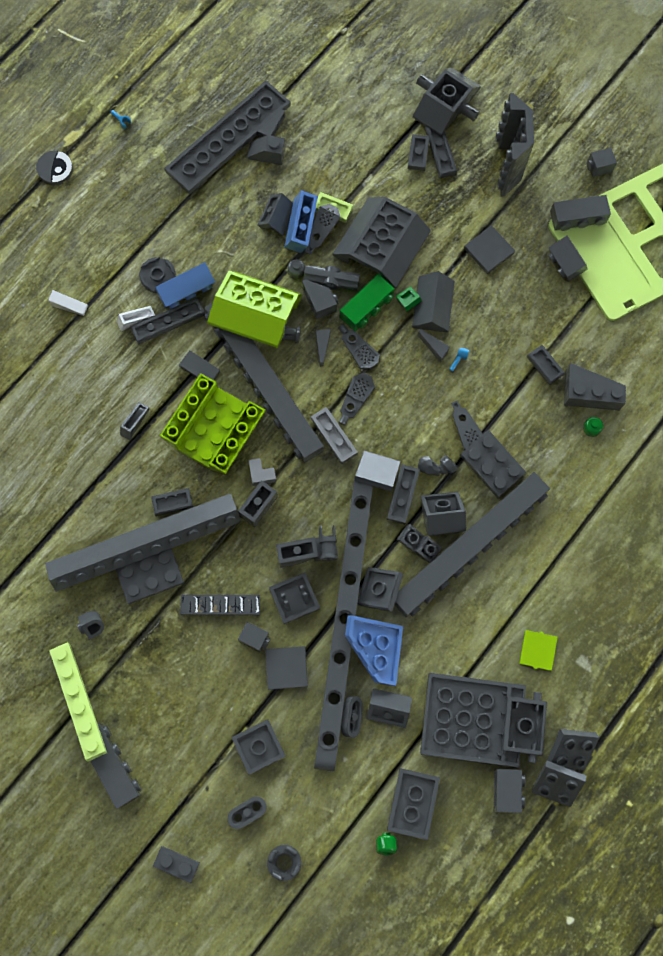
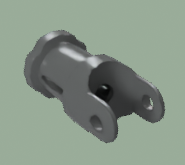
[281,325,301,343]
[319,525,338,561]

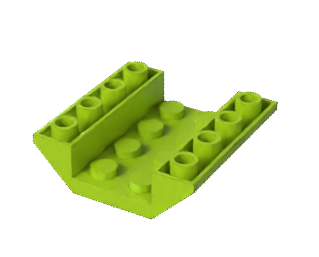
[207,271,303,348]
[160,373,266,474]

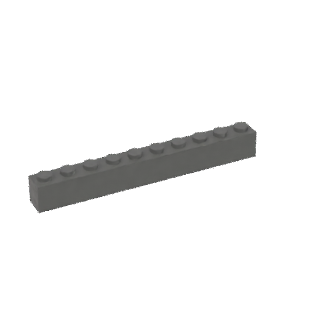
[204,303,324,463]
[394,472,550,617]
[45,493,241,592]

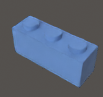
[284,190,318,253]
[155,262,215,309]

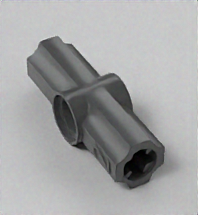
[303,265,360,291]

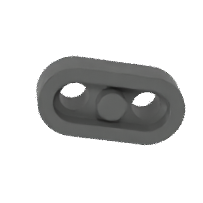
[341,696,363,738]
[228,796,267,829]

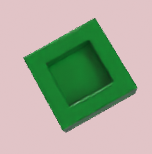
[396,286,422,311]

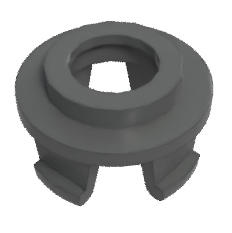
[267,845,302,881]

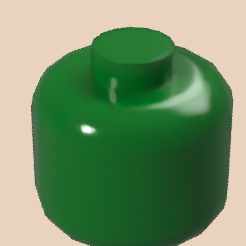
[583,416,604,437]
[376,833,397,855]

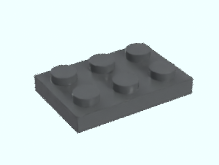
[460,430,526,498]
[116,548,184,604]
[387,768,440,840]

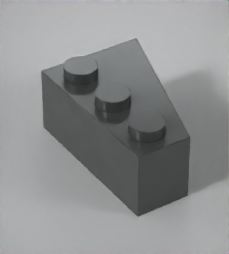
[564,363,626,411]

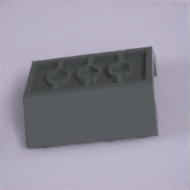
[496,93,534,197]
[333,197,431,289]

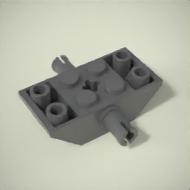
[413,68,481,136]

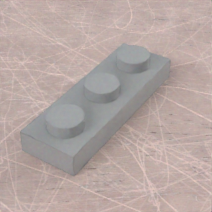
[311,407,358,464]

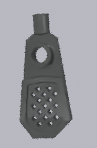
[305,204,341,255]
[338,324,379,369]
[339,372,375,425]
[451,400,483,450]

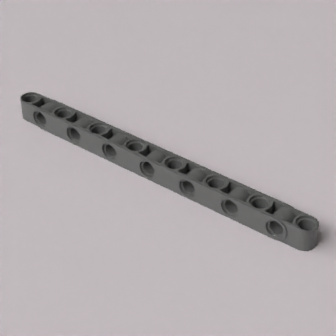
[314,478,373,771]

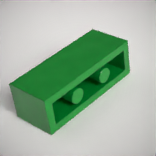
[339,274,394,332]

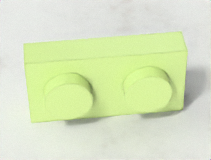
[315,192,353,223]

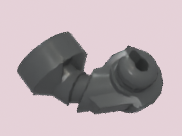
[418,455,458,476]

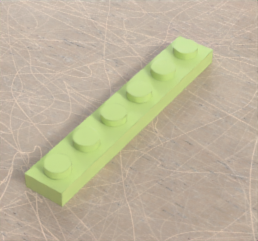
[49,642,107,761]

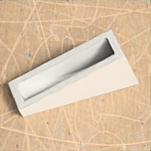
[49,290,88,316]
[117,306,155,331]

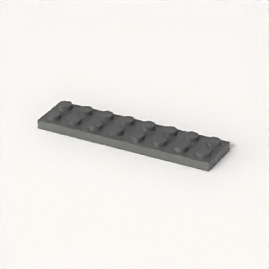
[164,80,291,194]

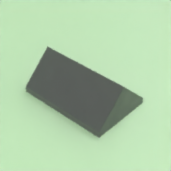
[412,271,455,333]

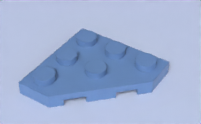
[345,615,403,686]

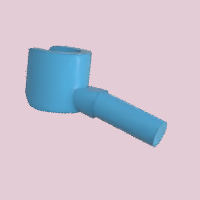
[111,110,131,129]
[449,348,469,372]

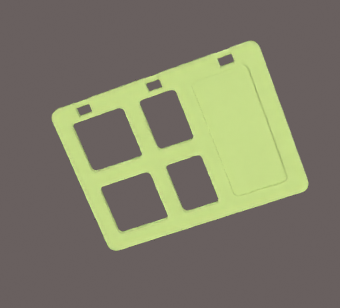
[548,164,663,321]

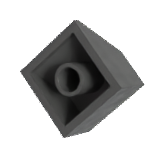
[421,492,466,536]

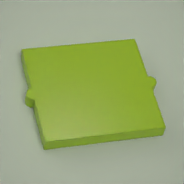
[519,630,558,671]

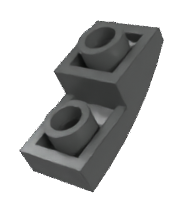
[397,524,442,563]

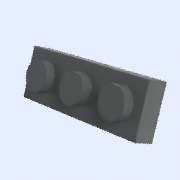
[387,464,420,525]

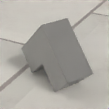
[249,458,276,486]

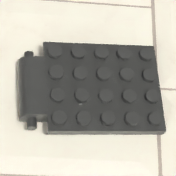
[420,673,547,768]

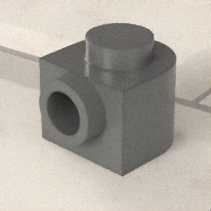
[77,611,104,640]

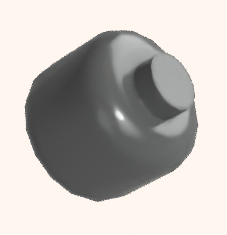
[287,259,305,280]

